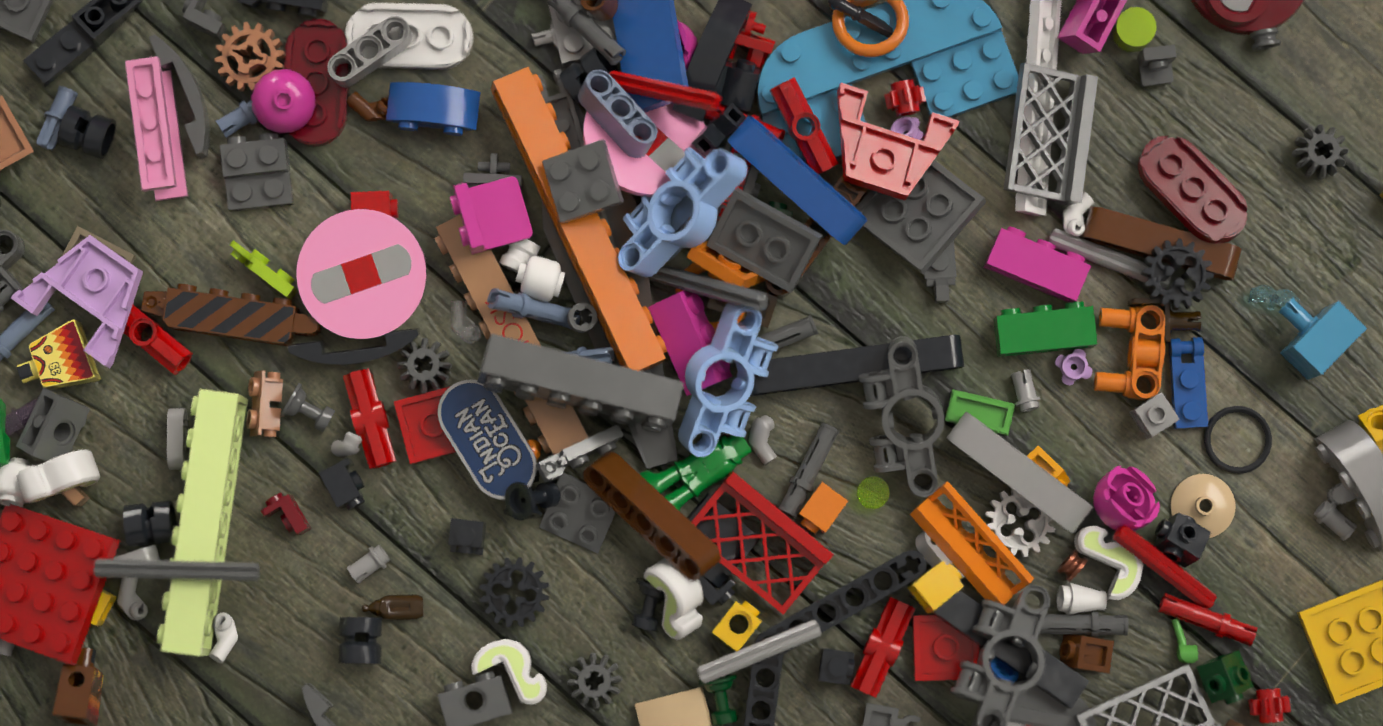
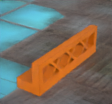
[910,481,1034,605]

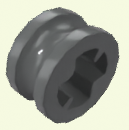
[1249,28,1281,51]
[567,302,597,333]

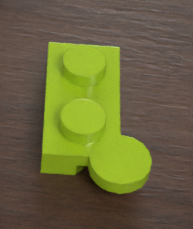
[230,240,298,300]

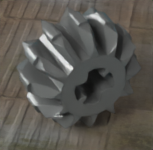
[1292,124,1349,180]
[397,338,453,393]
[567,653,623,709]

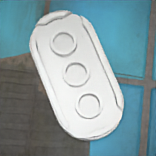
[345,3,473,69]

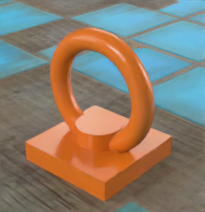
[830,0,909,57]
[676,240,765,331]

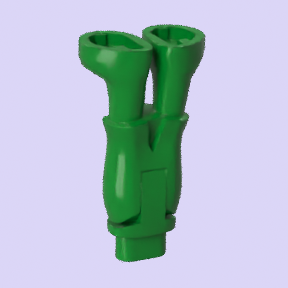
[639,435,752,511]

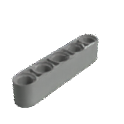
[946,412,1093,533]

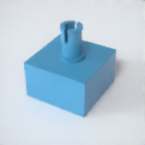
[1278,297,1367,380]

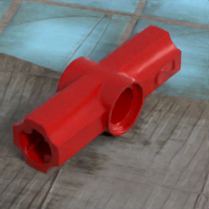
[769,77,839,174]
[123,304,193,375]
[343,368,397,469]
[850,597,916,698]

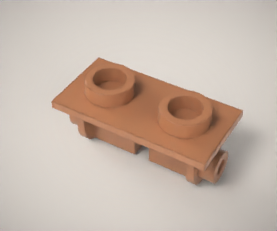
[246,370,283,437]

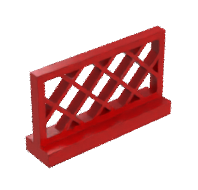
[691,472,834,615]

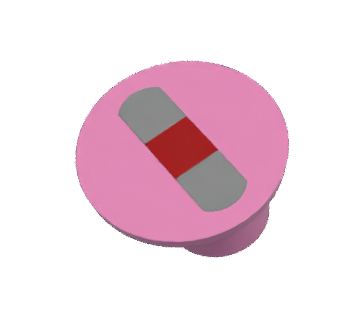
[583,103,706,197]
[296,209,426,339]

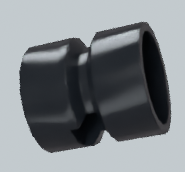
[560,47,619,105]
[57,105,116,159]
[123,501,177,547]
[339,617,382,664]

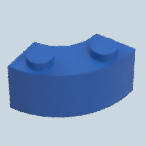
[386,82,480,136]

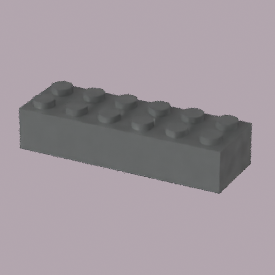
[477,333,684,433]

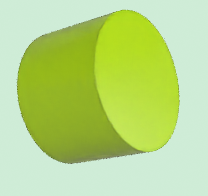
[1112,7,1157,52]

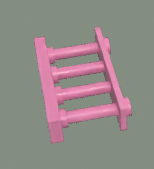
[125,57,188,201]

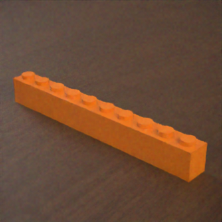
[490,67,667,372]

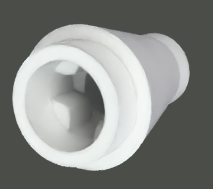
[1057,582,1107,615]

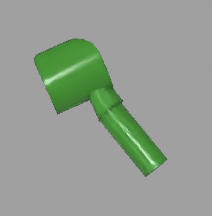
[1171,618,1198,663]

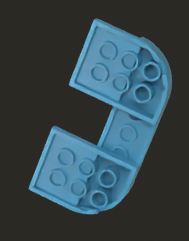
[757,0,1019,163]

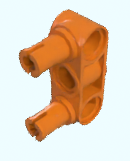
[1094,305,1166,401]

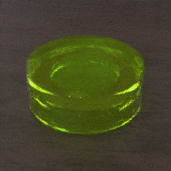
[857,476,890,509]

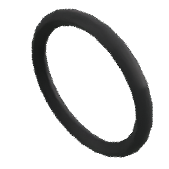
[1204,406,1272,474]

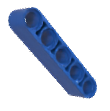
[727,115,867,245]

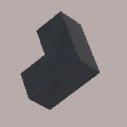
[692,103,746,157]

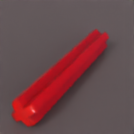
[609,70,722,112]
[1113,525,1217,608]

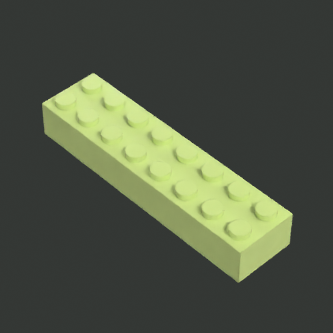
[157,389,248,656]

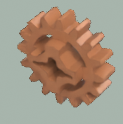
[214,22,285,93]

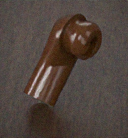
[346,91,388,122]

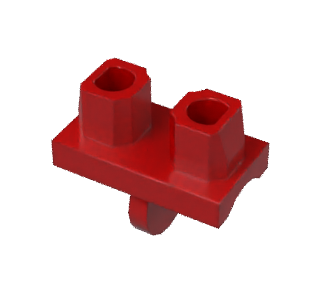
[729,11,776,68]

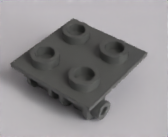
[539,472,616,554]

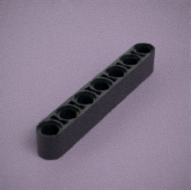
[750,335,965,396]

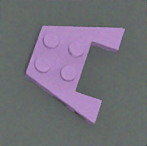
[11,235,143,368]

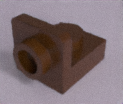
[1059,634,1114,673]

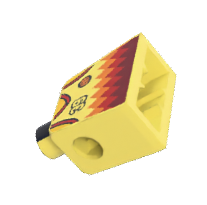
[17,319,101,390]

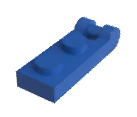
[1168,337,1209,429]

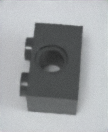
[16,388,90,461]
[438,671,513,726]

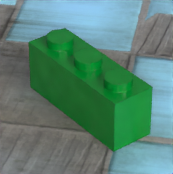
[993,302,1098,357]

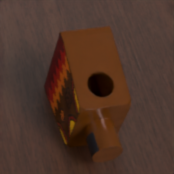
[53,648,103,726]

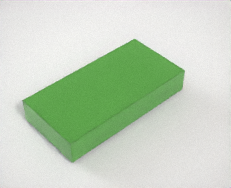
[944,389,1015,436]

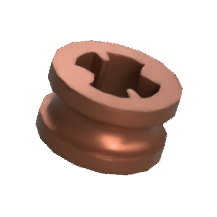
[1057,549,1088,582]

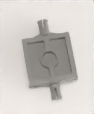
[532,0,617,67]

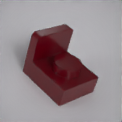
[261,493,312,535]

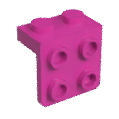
[449,176,533,255]

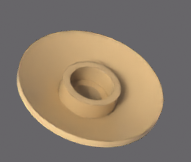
[1170,474,1235,538]

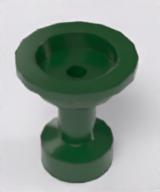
[698,673,738,725]

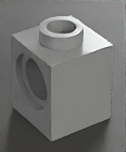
[1129,392,1180,439]

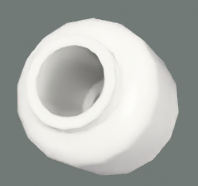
[515,256,565,302]
[0,457,30,507]

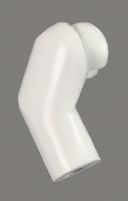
[1063,192,1094,237]
[209,612,238,663]

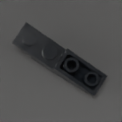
[23,0,142,87]

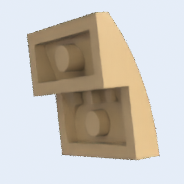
[635,687,712,726]

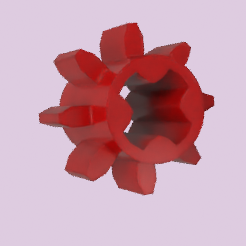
[884,79,926,117]
[1249,688,1291,723]

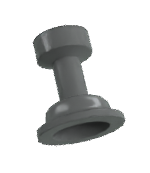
[280,383,335,433]

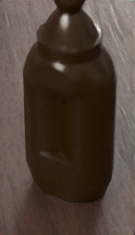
[362,594,423,620]

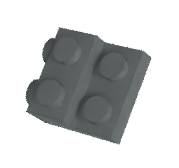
[220,133,294,212]

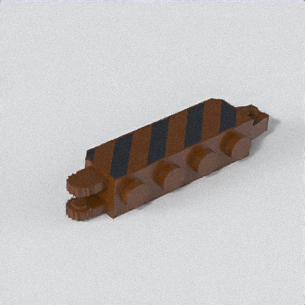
[141,283,322,347]

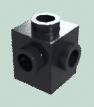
[1153,512,1211,568]

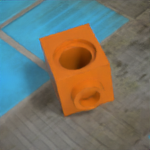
[798,482,848,534]

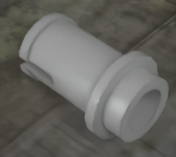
[1010,369,1041,412]
[1314,500,1357,541]
[347,545,390,584]

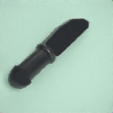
[828,0,893,38]

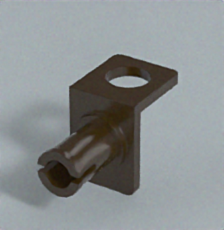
[1128,298,1201,345]

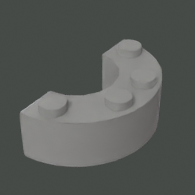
[1315,420,1383,551]

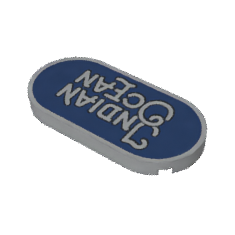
[438,380,537,500]

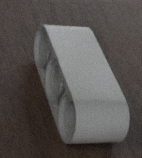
[327,16,412,87]

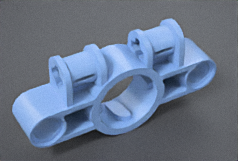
[618,147,747,278]
[678,303,779,457]

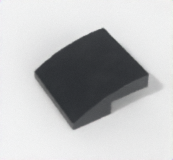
[687,494,760,588]

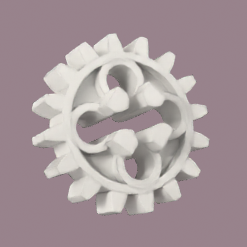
[985,489,1055,557]

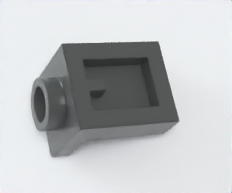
[182,0,227,41]
[1137,44,1177,87]

